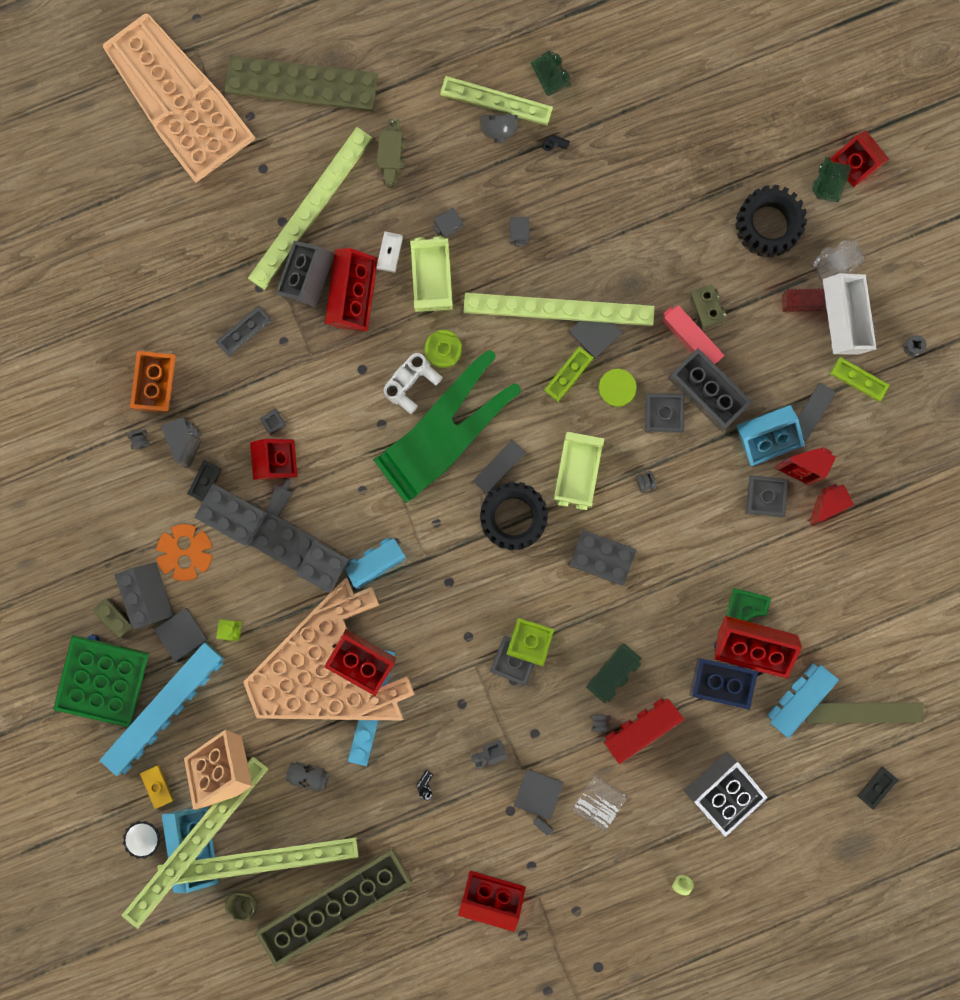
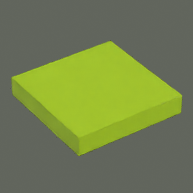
[506,618,555,666]

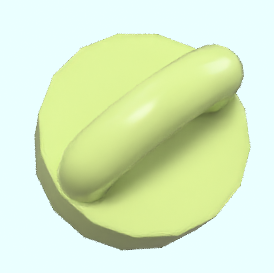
[672,875,694,895]

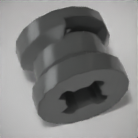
[903,335,927,357]
[128,430,150,450]
[636,471,657,493]
[591,715,611,732]

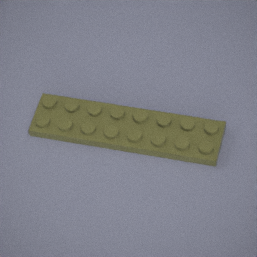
[225,56,378,112]

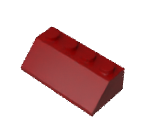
[324,248,378,332]
[775,447,836,486]
[714,616,802,679]
[603,698,684,764]

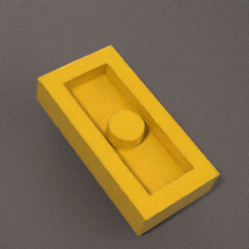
[140,765,174,809]

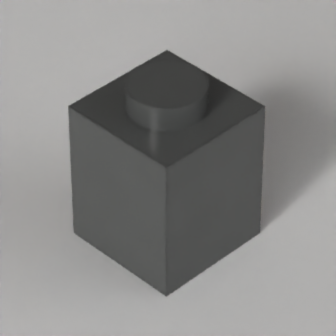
[433,208,463,239]
[510,217,529,247]

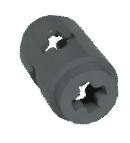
[286,762,329,792]

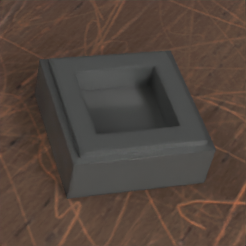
[260,409,287,435]
[533,815,553,836]

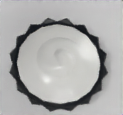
[122,821,160,859]

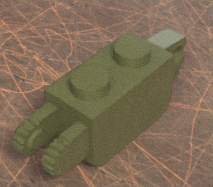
[377,119,406,188]

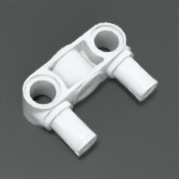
[384,353,443,414]

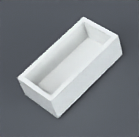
[823,273,877,354]

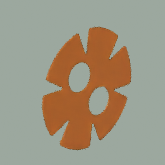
[156,524,212,581]

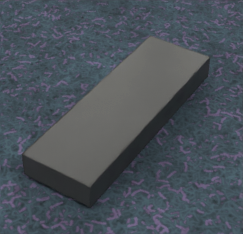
[215,306,272,357]
[798,383,836,441]
[473,440,526,494]

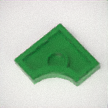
[726,588,771,622]

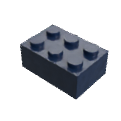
[689,658,758,710]

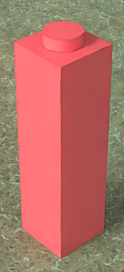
[662,305,725,365]

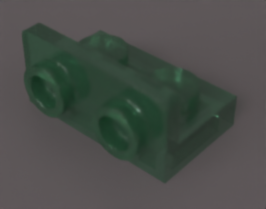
[531,51,571,96]
[812,157,851,203]

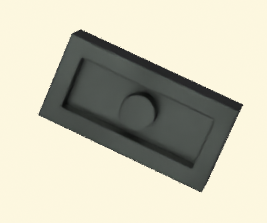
[187,460,222,502]
[857,766,898,810]

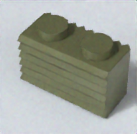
[92,598,133,638]

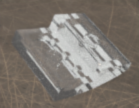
[572,775,627,831]

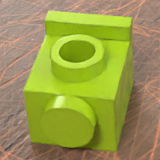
[216,619,242,641]

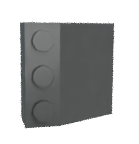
[684,752,768,837]

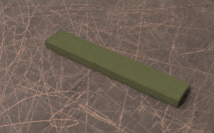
[805,702,923,723]

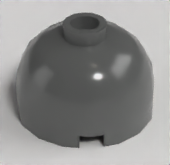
[480,115,518,143]

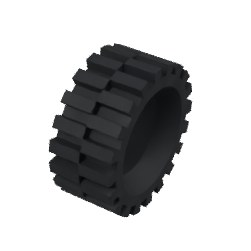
[735,185,807,257]
[480,481,548,551]

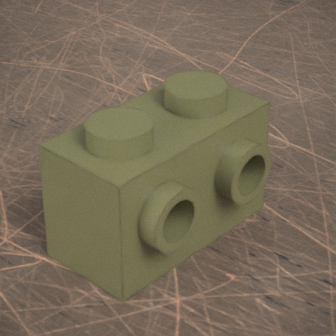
[688,284,726,330]

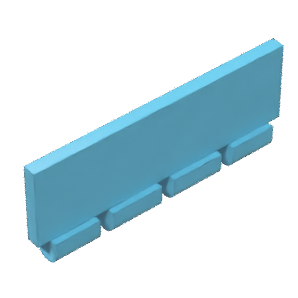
[767,663,839,739]

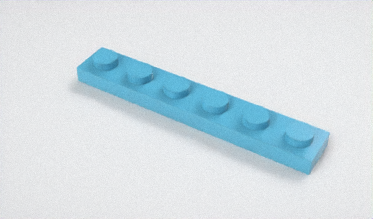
[348,649,395,766]

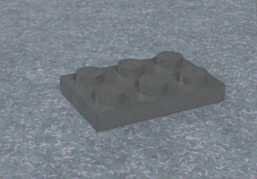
[569,530,636,586]

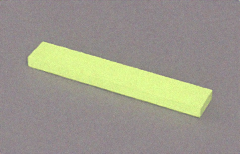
[440,76,553,126]

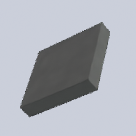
[569,321,623,359]
[645,393,684,433]
[746,475,788,517]
[154,608,208,662]
[490,636,534,686]
[514,769,563,820]

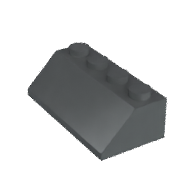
[668,348,752,432]

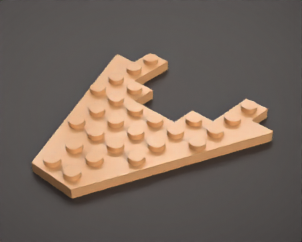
[243,578,415,721]

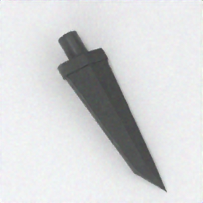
[267,478,293,516]

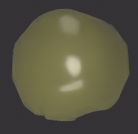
[225,891,257,921]

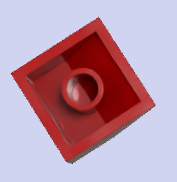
[830,130,889,188]
[250,439,298,480]
[810,483,854,525]

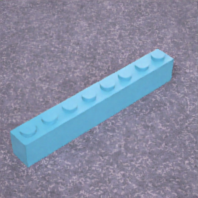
[99,642,225,776]

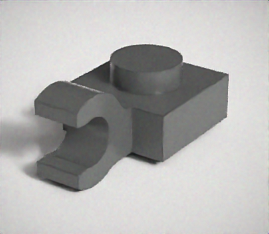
[471,740,508,769]

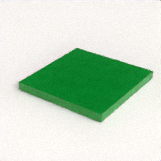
[53,635,150,727]

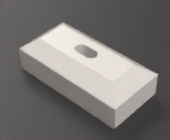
[376,231,403,273]

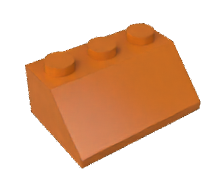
[130,351,176,413]

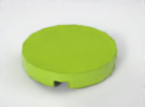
[425,330,462,368]
[598,369,637,407]

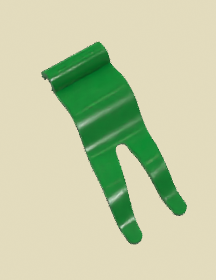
[373,350,521,503]

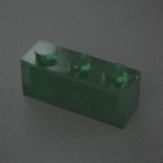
[585,643,642,703]

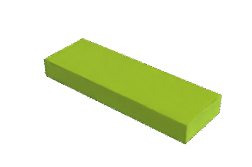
[544,346,594,402]
[830,357,890,402]

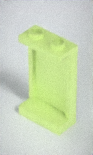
[410,236,453,312]
[553,432,604,510]

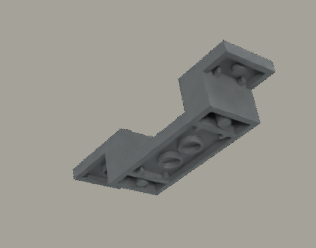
[194,484,349,594]

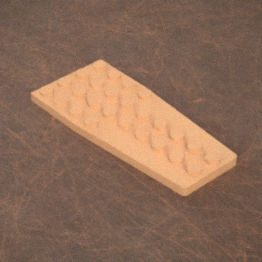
[103,14,256,183]

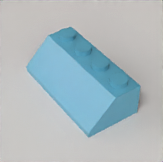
[161,807,219,893]

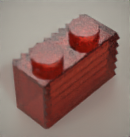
[782,288,825,312]

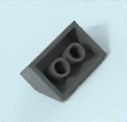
[275,241,335,308]
[161,417,202,468]
[115,562,174,630]

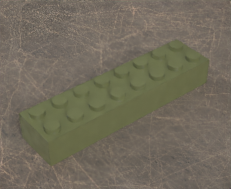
[255,847,413,967]

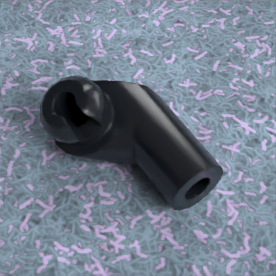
[542,135,570,151]
[417,770,434,800]

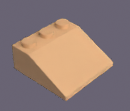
[184,730,252,810]

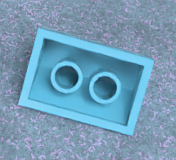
[736,405,805,466]
[345,537,407,589]

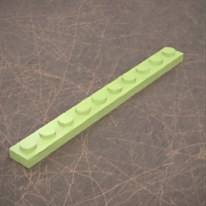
[248,127,373,290]
[464,293,655,326]
[121,757,268,929]
[157,838,359,885]

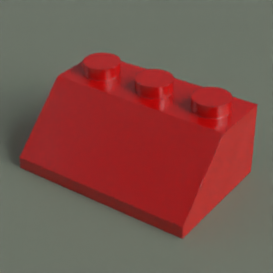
[324,629,396,696]
[458,870,526,932]

